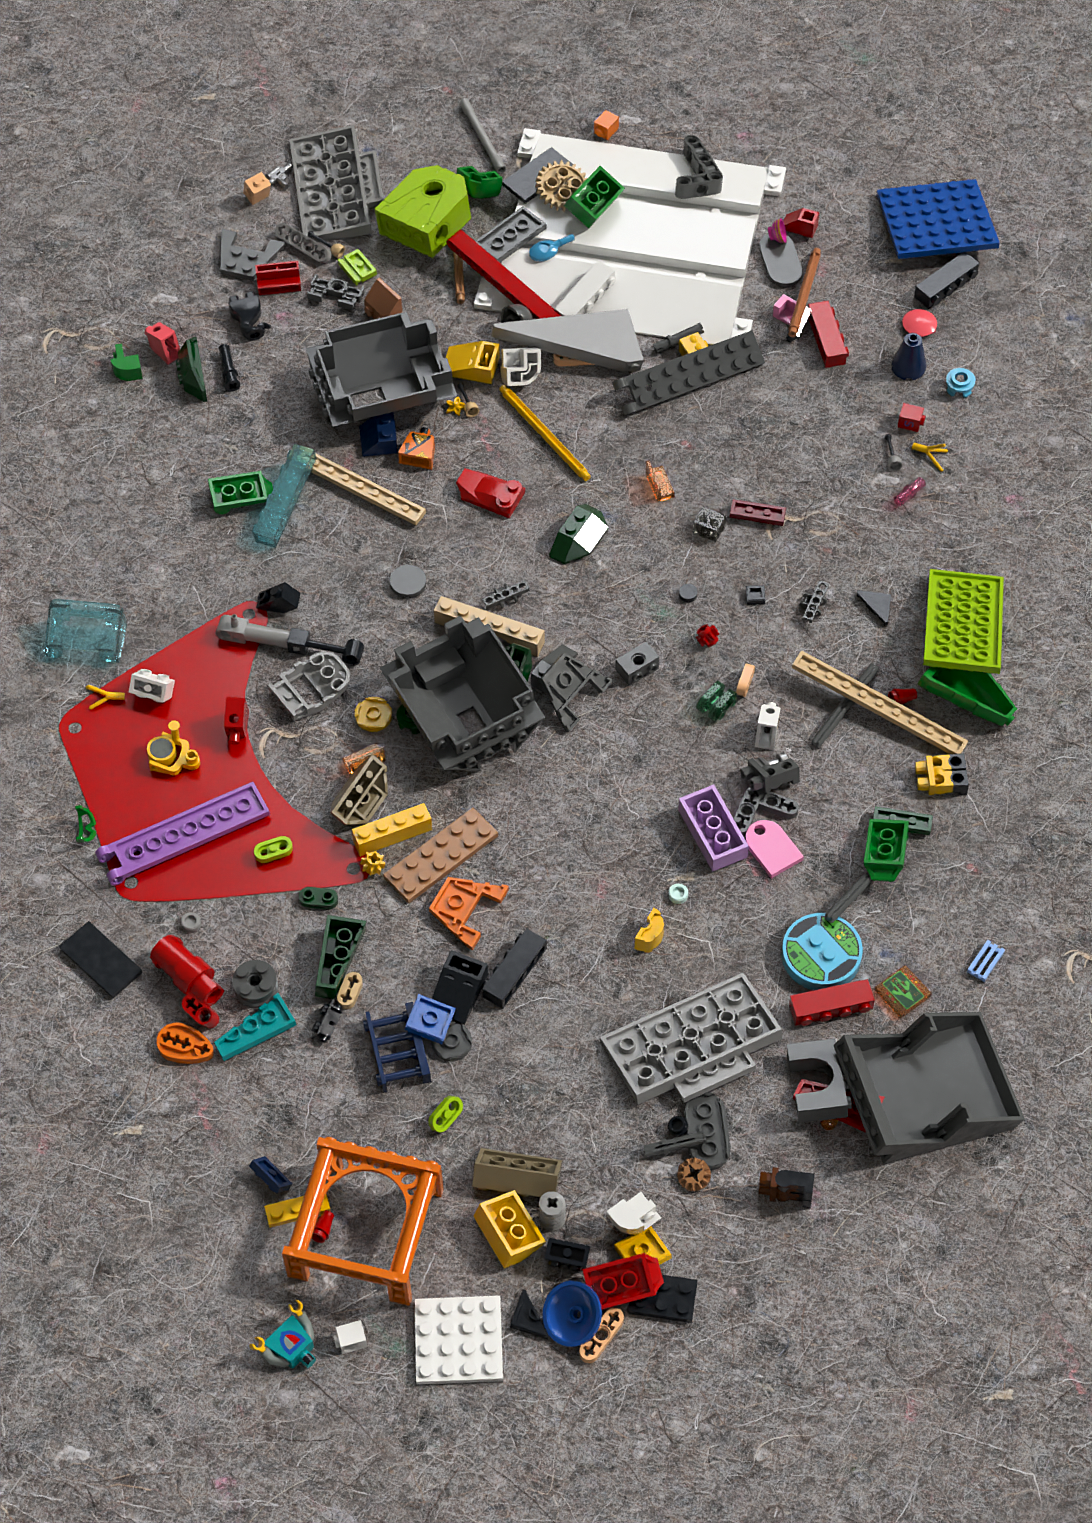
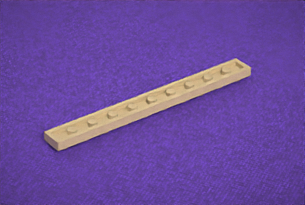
[792,650,968,754]

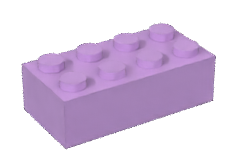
[678,785,749,872]

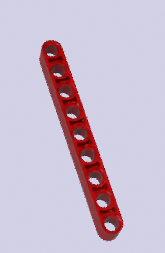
[446,230,562,319]

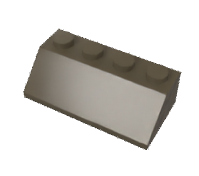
[472,1148,562,1198]

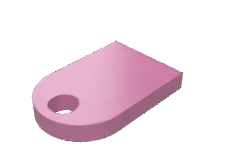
[745,820,804,879]

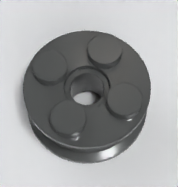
[232,960,279,1007]

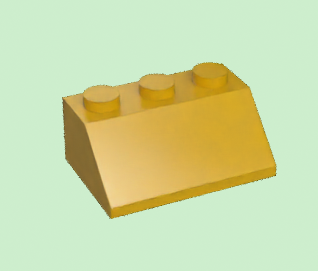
[473,1190,546,1268]

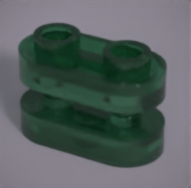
[696,681,738,721]

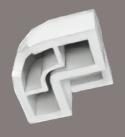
[500,347,541,386]
[607,1192,661,1235]

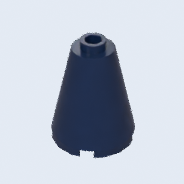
[891,333,927,380]

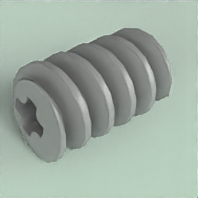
[539,1191,566,1231]

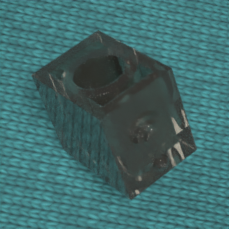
[693,506,726,542]

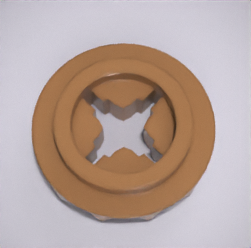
[677,1157,711,1191]

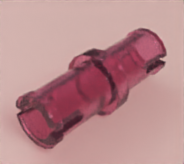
[894,477,926,506]

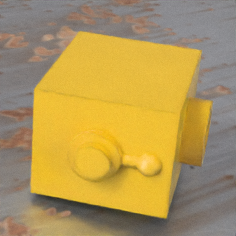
[679,332,708,356]

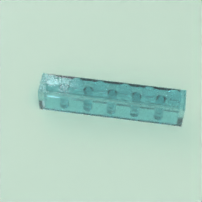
[252,444,317,548]

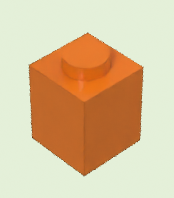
[594,110,619,141]

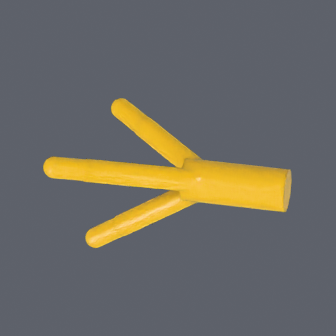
[912,443,948,472]
[86,685,125,709]

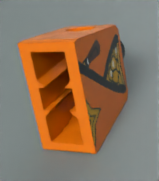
[398,427,435,470]

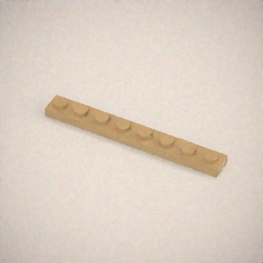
[296,449,426,525]

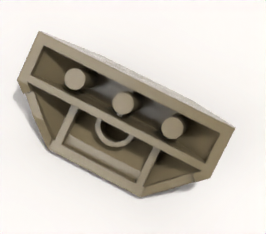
[330,754,388,825]

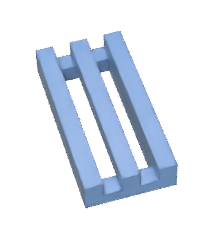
[967,940,1005,982]

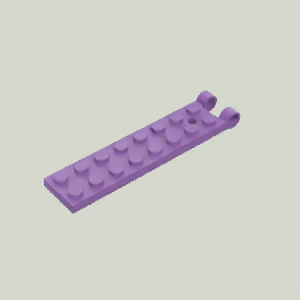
[95,782,270,886]

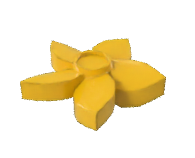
[446,396,465,416]

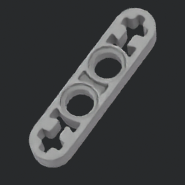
[275,223,332,263]

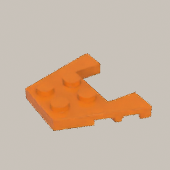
[429,877,509,951]

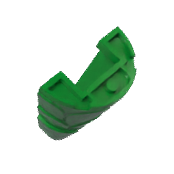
[917,667,1017,727]

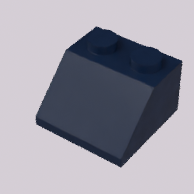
[359,412,398,457]

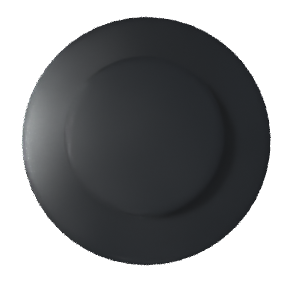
[668,1116,689,1137]

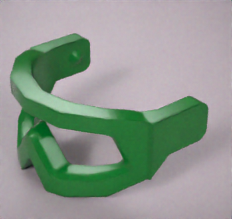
[75,805,96,843]

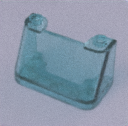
[44,599,127,663]

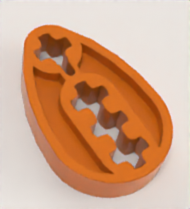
[156,1022,214,1064]

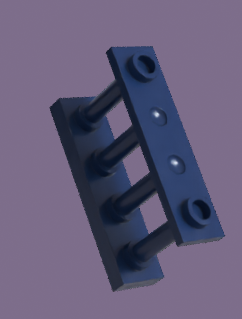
[363,1002,431,1093]

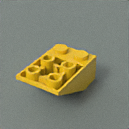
[445,341,500,384]

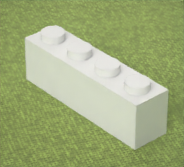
[555,260,616,316]

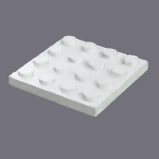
[415,1296,503,1385]

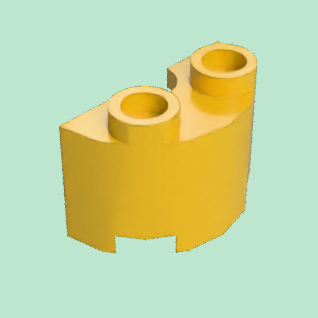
[634,907,664,953]

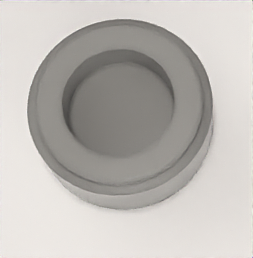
[181,912,201,933]

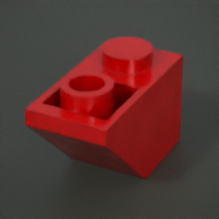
[783,208,819,238]

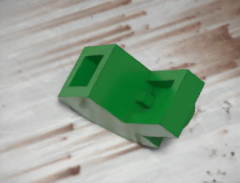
[110,343,143,381]

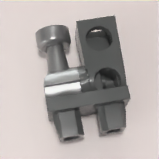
[740,752,800,793]

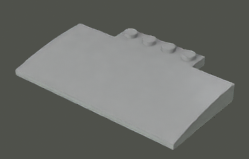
[289,125,384,241]
[600,973,782,1105]

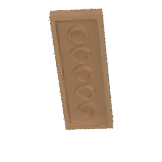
[383,807,498,904]

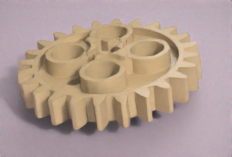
[535,160,587,212]

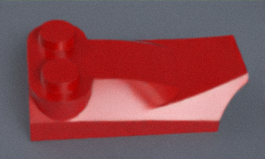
[456,468,525,518]
[582,1253,664,1309]

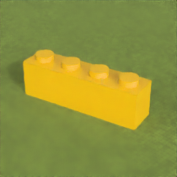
[352,803,432,856]

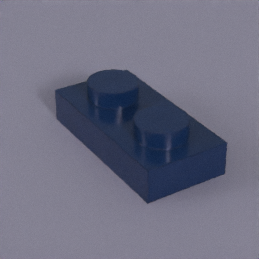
[249,1156,292,1194]

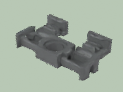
[307,274,365,310]

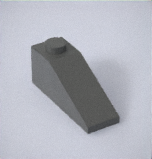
[531,644,578,694]

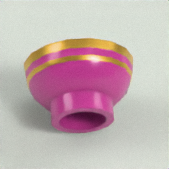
[768,219,787,243]

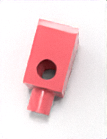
[145,322,180,365]

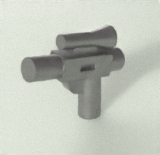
[265,163,293,190]

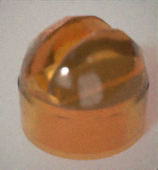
[821,1118,838,1130]

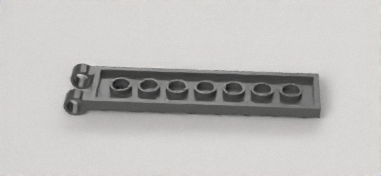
[612,330,765,416]

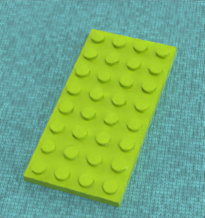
[923,569,1004,674]

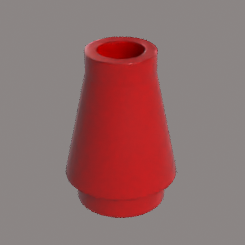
[888,688,917,705]
[311,1210,334,1243]

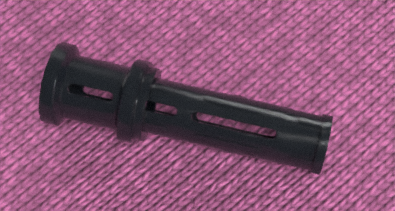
[218,344,241,392]

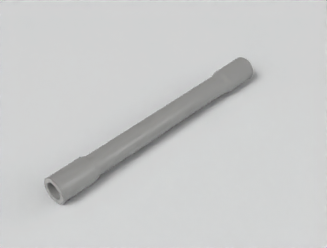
[459,98,506,174]

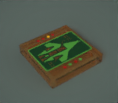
[874,965,932,1018]

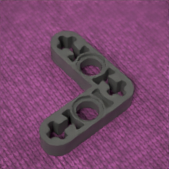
[734,787,799,837]

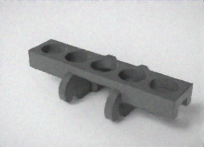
[482,581,530,609]
[799,581,829,623]

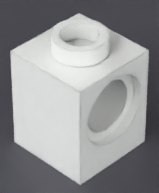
[333,1320,367,1354]

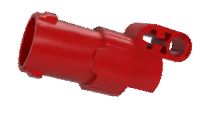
[150,935,225,1029]

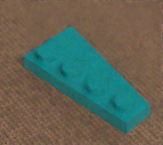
[214,993,297,1061]

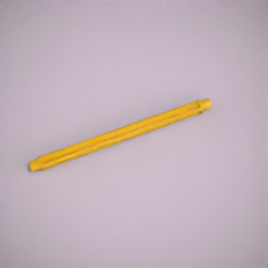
[499,385,591,481]

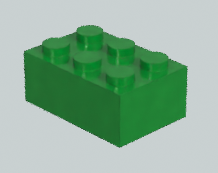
[564,166,625,229]

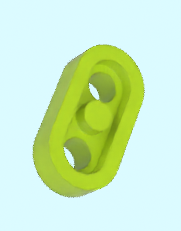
[254,836,293,863]
[428,1096,463,1132]

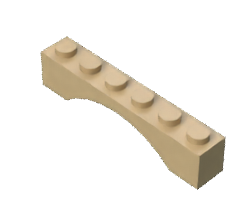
[434,596,545,657]

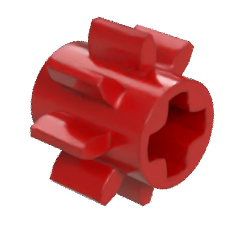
[696,624,719,647]

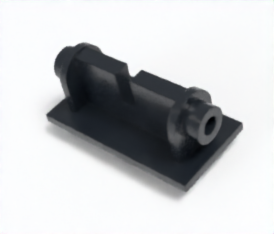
[311,999,342,1043]

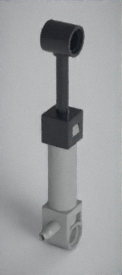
[216,614,365,665]

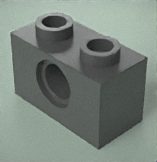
[615,641,659,685]

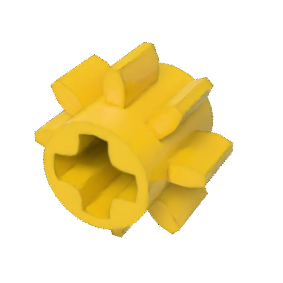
[360,851,385,876]

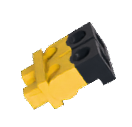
[915,753,969,795]

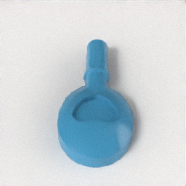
[529,234,575,261]

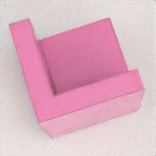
[773,294,797,325]

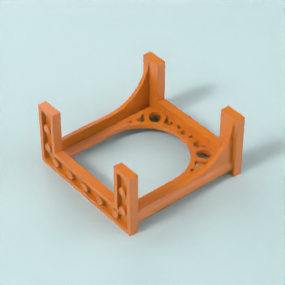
[282,1137,443,1306]

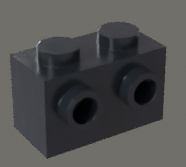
[544,1238,590,1272]

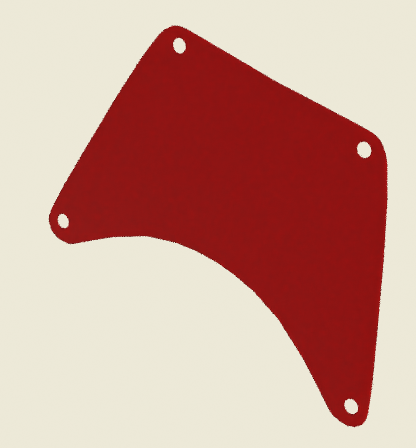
[59,601,369,901]

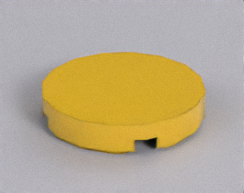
[355,697,392,732]

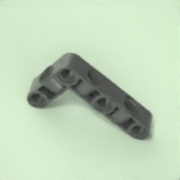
[675,135,723,199]

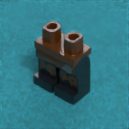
[758,1167,815,1209]

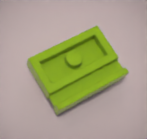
[337,249,377,285]

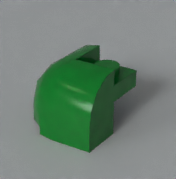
[457,166,503,199]

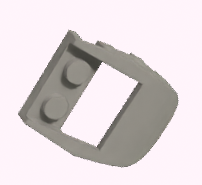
[268,652,350,721]

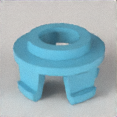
[946,368,976,398]

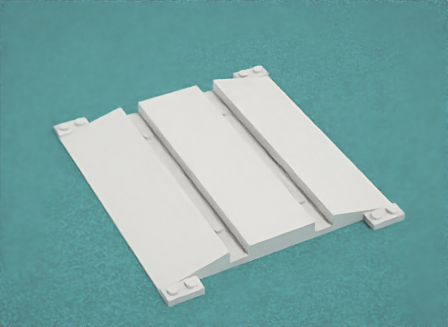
[474,128,786,345]

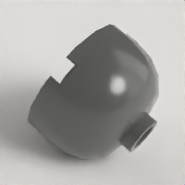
[501,304,533,323]

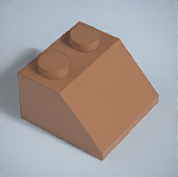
[364,278,402,319]

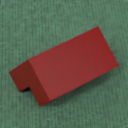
[255,261,301,296]

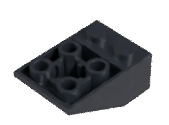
[432,950,489,1025]

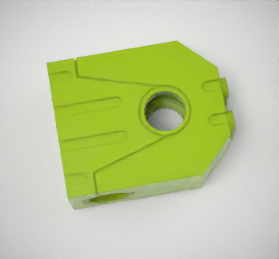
[374,165,471,258]

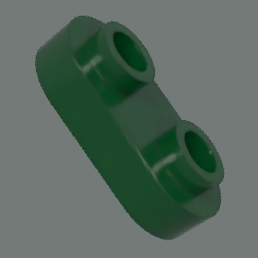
[299,887,338,910]

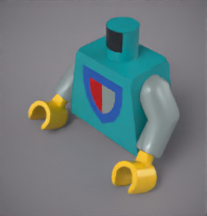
[249,1299,316,1368]

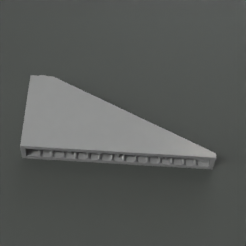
[491,309,643,372]

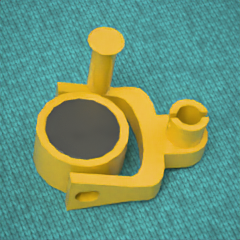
[147,721,200,775]

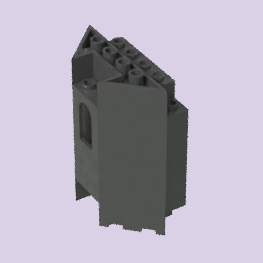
[306,312,457,427]
[380,616,545,771]

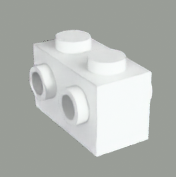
[129,669,175,703]

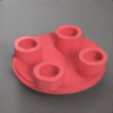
[902,309,937,337]

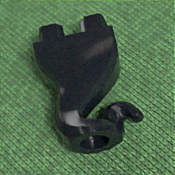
[229,291,271,341]

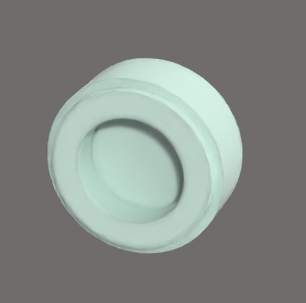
[668,884,688,904]

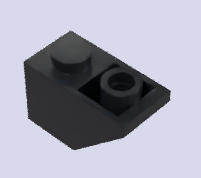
[256,582,301,613]

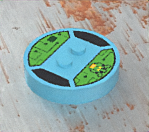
[781,913,863,990]

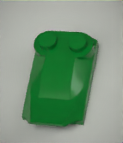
[208,471,276,514]
[864,819,909,882]

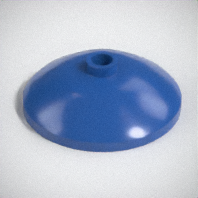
[543,1281,602,1347]

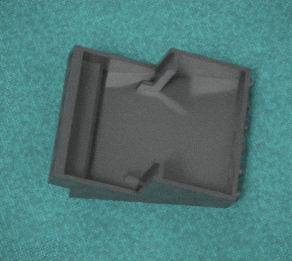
[833,1012,1025,1164]

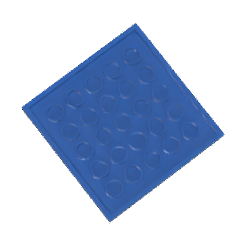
[877,179,1000,259]

